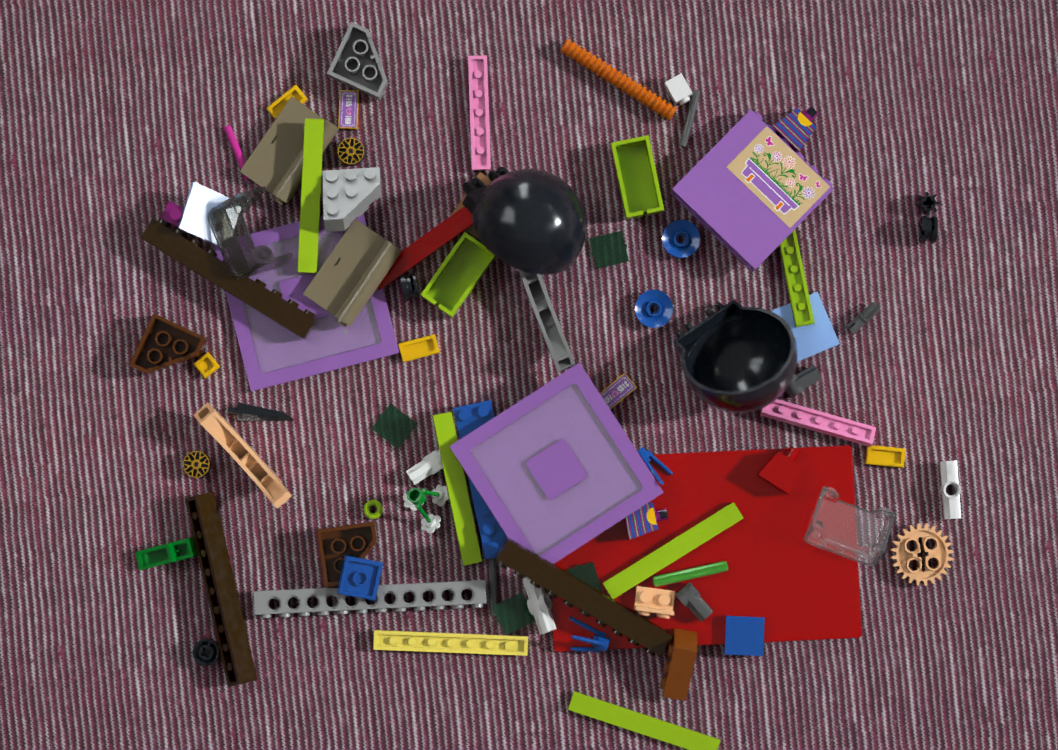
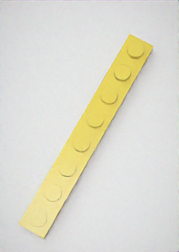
[373,630,528,656]

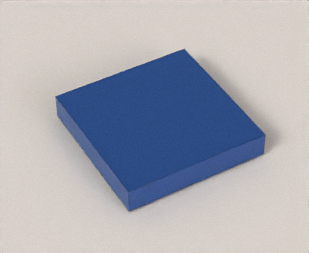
[337,555,383,601]
[724,615,765,656]

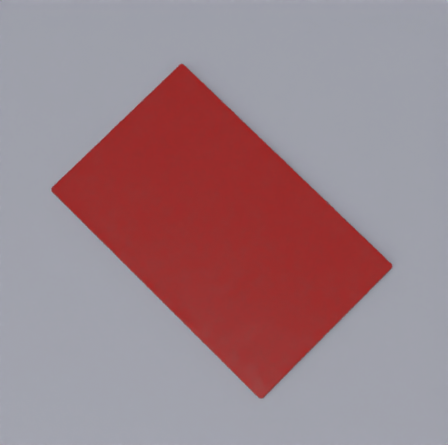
[551,445,862,652]

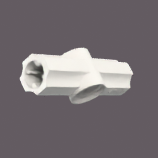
[406,450,443,485]
[939,461,961,519]
[522,578,557,634]

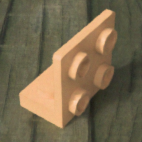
[634,586,675,618]

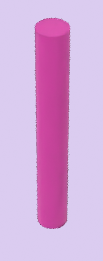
[224,125,250,181]

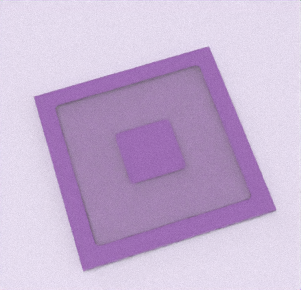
[213,213,400,392]
[449,362,664,564]

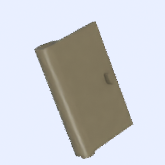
[239,96,339,205]
[303,219,402,328]

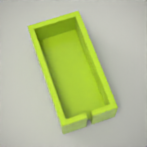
[610,135,664,220]
[421,232,496,318]

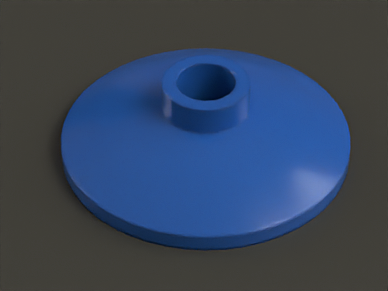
[662,220,700,258]
[635,290,673,328]

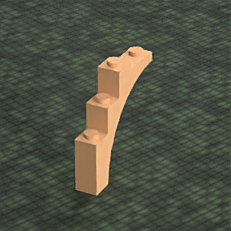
[194,402,292,509]

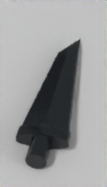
[228,402,293,422]

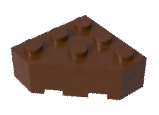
[129,313,208,375]
[317,522,378,587]

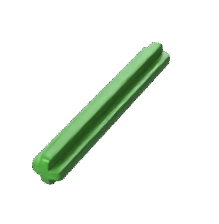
[653,561,728,587]

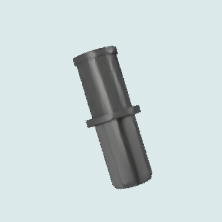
[846,302,880,335]

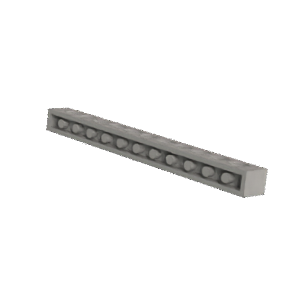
[254,580,487,618]

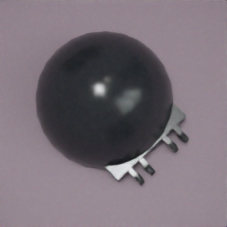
[462,166,587,275]
[673,300,797,413]

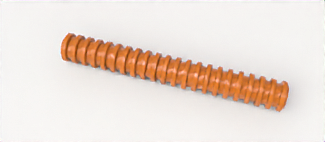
[560,38,677,121]

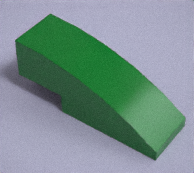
[135,537,198,571]

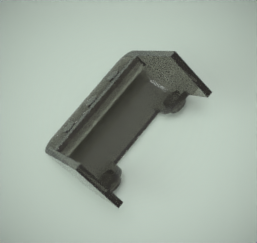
[207,186,293,279]

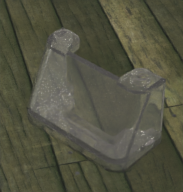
[804,486,896,566]

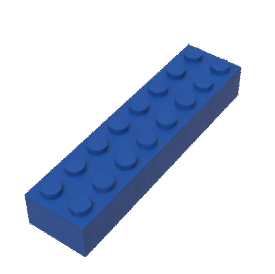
[453,400,507,559]

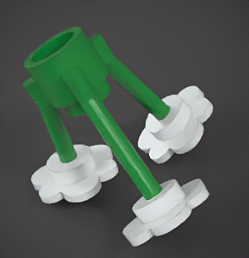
[403,484,449,534]

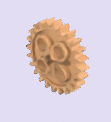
[890,523,953,586]

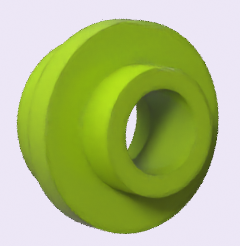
[364,500,383,519]

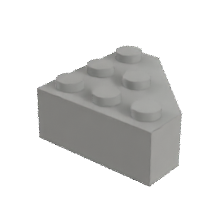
[327,22,388,101]
[322,167,382,232]

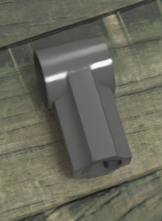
[785,365,822,399]
[675,582,713,622]

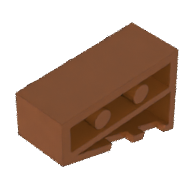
[660,628,697,701]

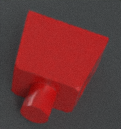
[757,446,801,494]

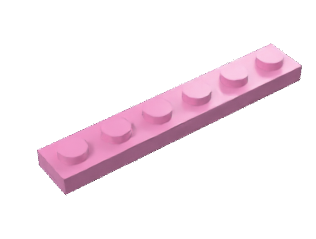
[468,55,491,171]
[760,399,876,447]

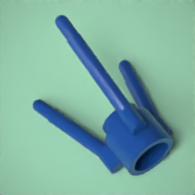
[637,447,673,485]
[569,617,610,653]

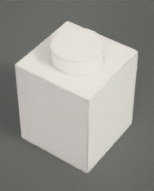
[664,73,692,105]

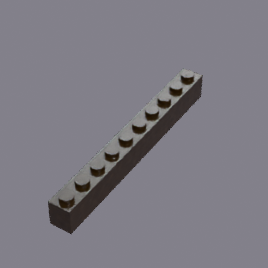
[141,218,317,340]
[185,492,257,687]
[494,536,673,656]

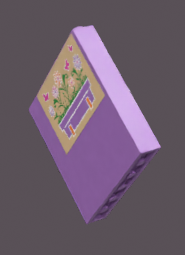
[670,110,833,273]

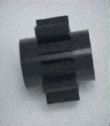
[915,192,940,216]

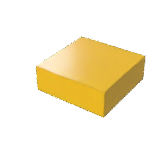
[193,352,220,379]

